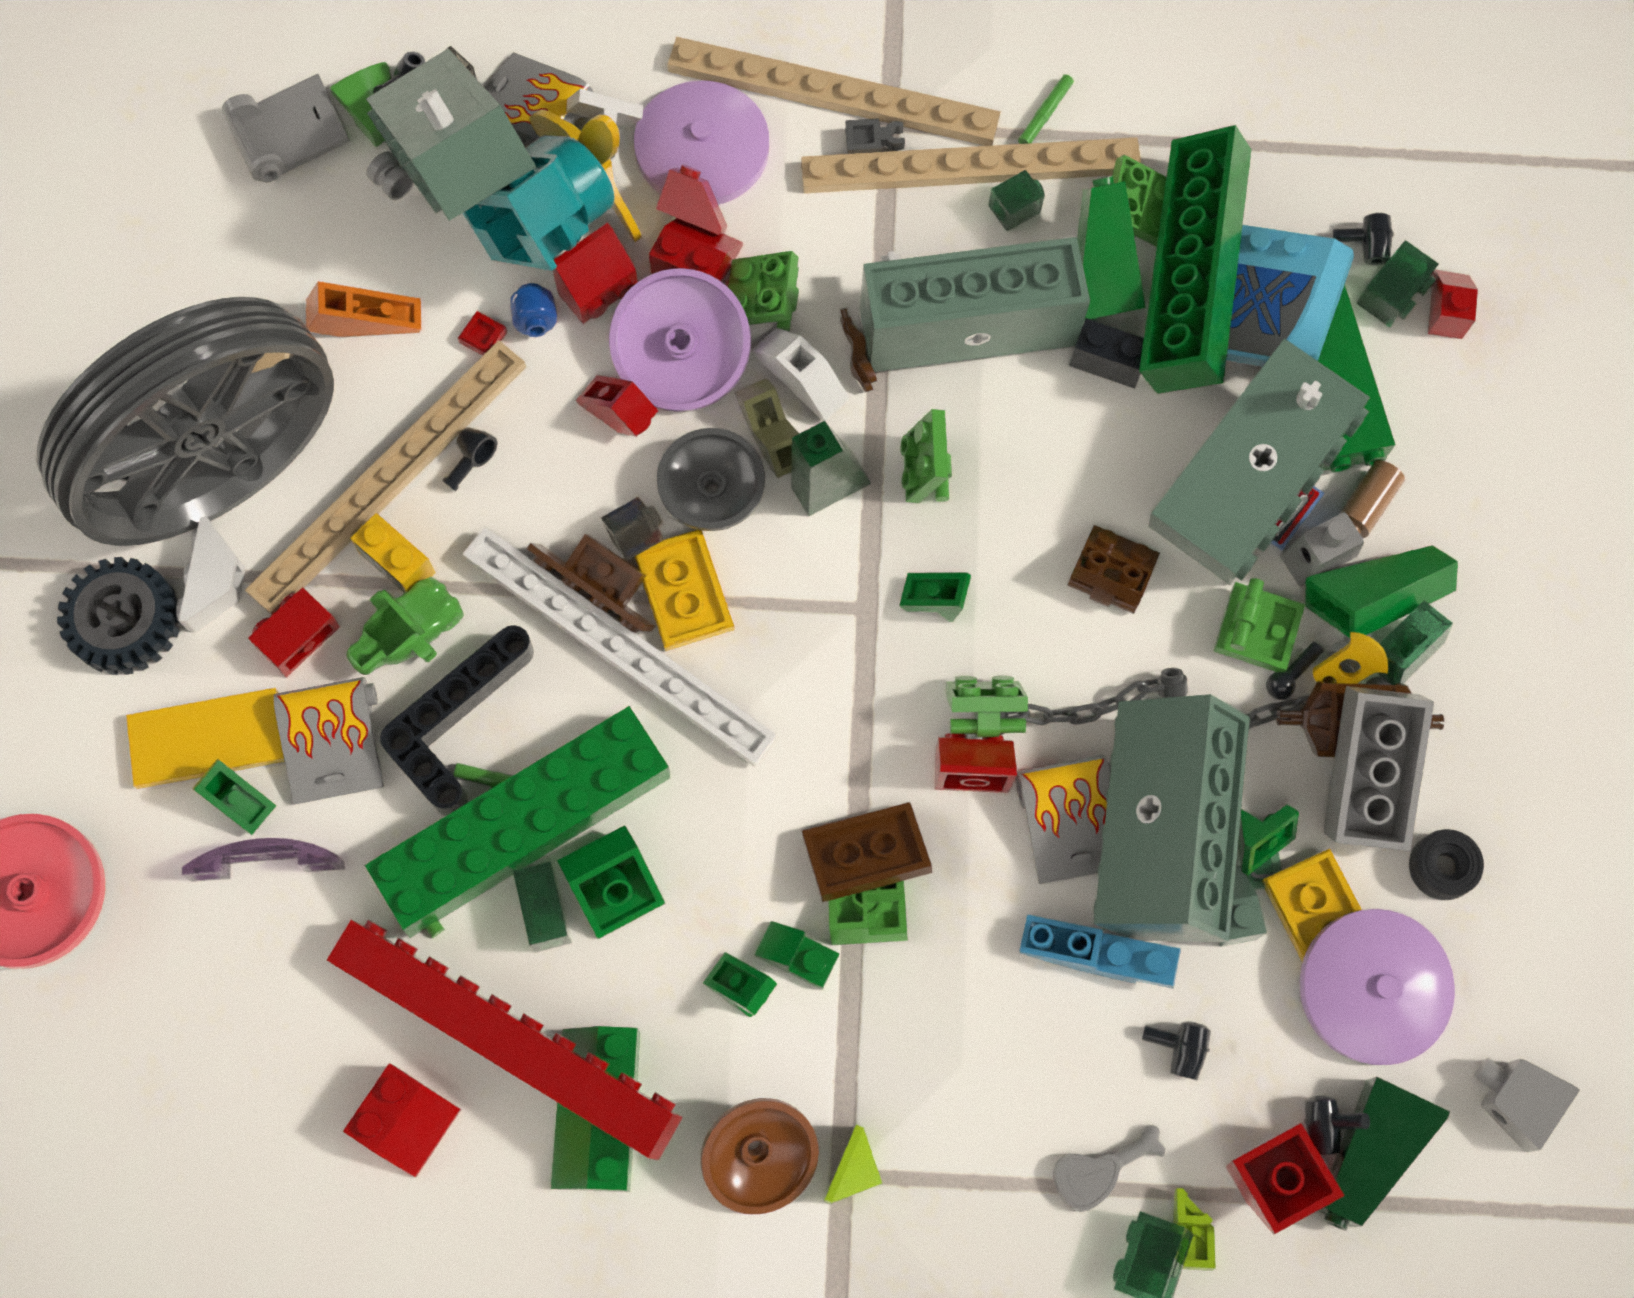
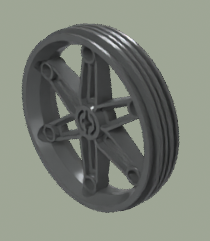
[37,297,334,546]

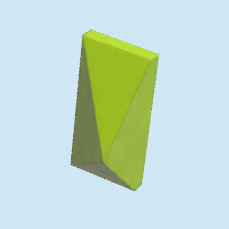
[824,1124,882,1204]

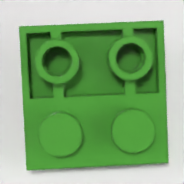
[1112,155,1166,247]
[728,251,799,332]
[900,409,952,504]
[1213,578,1305,673]
[946,675,1028,737]

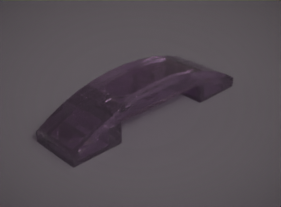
[182,838,345,882]

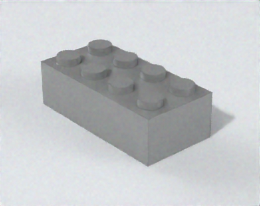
[1323,686,1434,851]

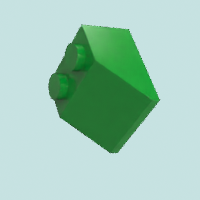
[557,825,666,939]

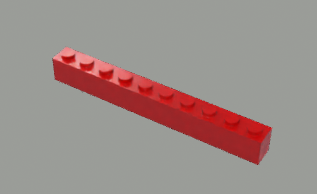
[326,920,683,1160]

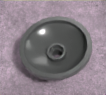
[657,428,765,531]

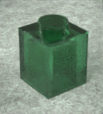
[988,170,1045,231]

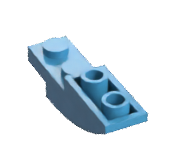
[1019,915,1181,989]

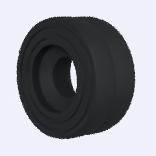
[1409,829,1484,900]

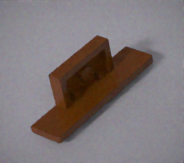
[526,534,655,633]

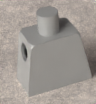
[1280,512,1364,587]
[1474,1058,1580,1152]

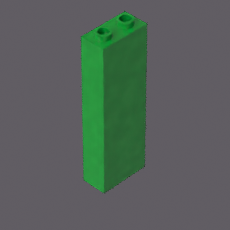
[1318,285,1396,473]

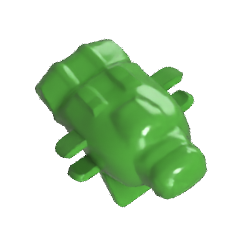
[346,576,464,675]

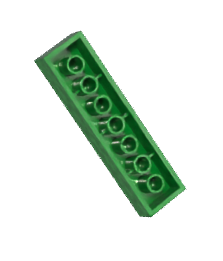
[1139,125,1252,394]
[364,706,670,938]

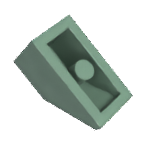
[1219,865,1267,947]

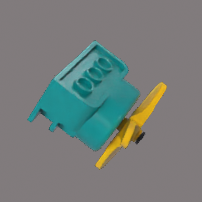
[463,109,642,271]

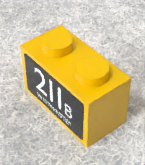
[350,513,436,593]

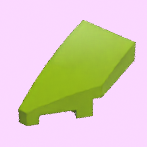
[1173,1188,1216,1271]

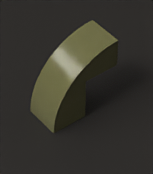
[734,378,799,478]

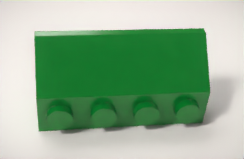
[551,1026,641,1193]

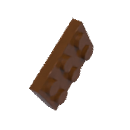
[802,802,932,903]

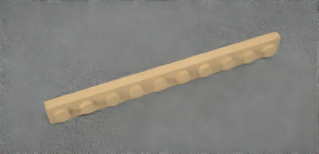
[667,36,1001,146]
[801,137,1141,194]
[245,341,526,615]

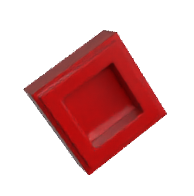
[458,311,508,356]

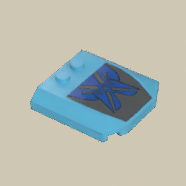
[1226,225,1354,367]

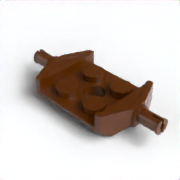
[1276,681,1444,757]

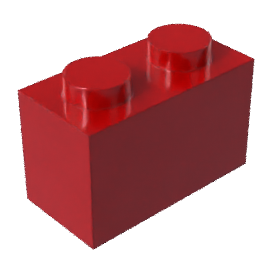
[248,587,340,678]

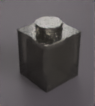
[601,497,664,561]

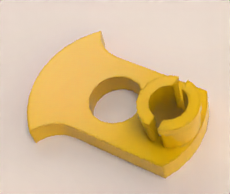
[1313,632,1388,684]

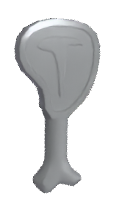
[1053,1125,1166,1212]

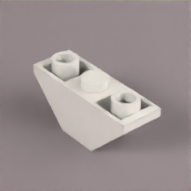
[751,328,850,421]
[176,517,246,632]

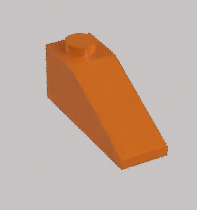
[306,281,421,337]

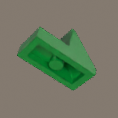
[899,572,971,622]
[192,759,277,835]
[1238,804,1299,876]
[754,921,840,990]
[703,952,777,1017]

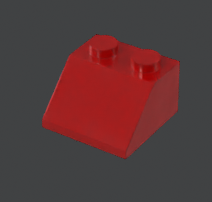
[649,218,743,283]
[553,222,638,324]
[934,733,1017,793]
[342,1063,462,1178]
[1225,1123,1344,1235]

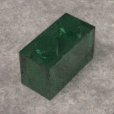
[1356,240,1439,327]
[1377,601,1453,685]
[513,861,572,953]
[1113,1211,1194,1298]

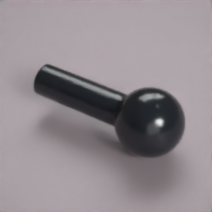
[1266,641,1324,700]

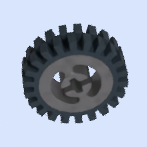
[57,557,180,675]

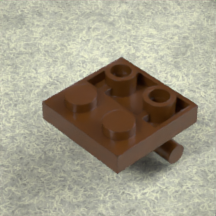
[1067,525,1160,614]

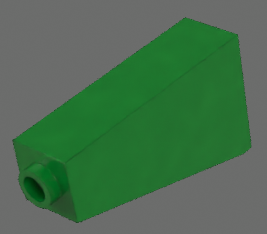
[1077,176,1146,321]
[1305,545,1458,639]

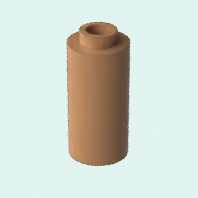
[1339,460,1405,538]

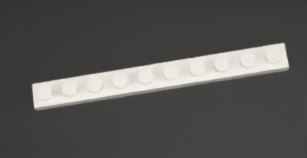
[462,527,777,767]

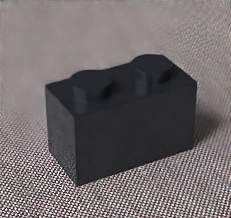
[1069,318,1144,389]

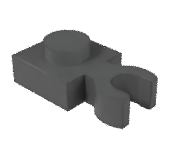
[845,118,905,154]

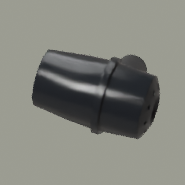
[1333,212,1394,265]
[1142,1021,1211,1081]
[1304,1096,1370,1155]

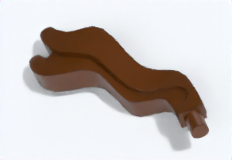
[840,308,877,392]

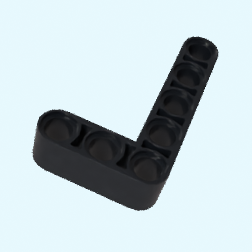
[380,625,534,816]

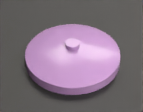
[634,81,769,205]
[609,268,751,412]
[1300,909,1455,1065]

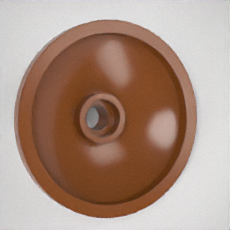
[700,1098,819,1215]

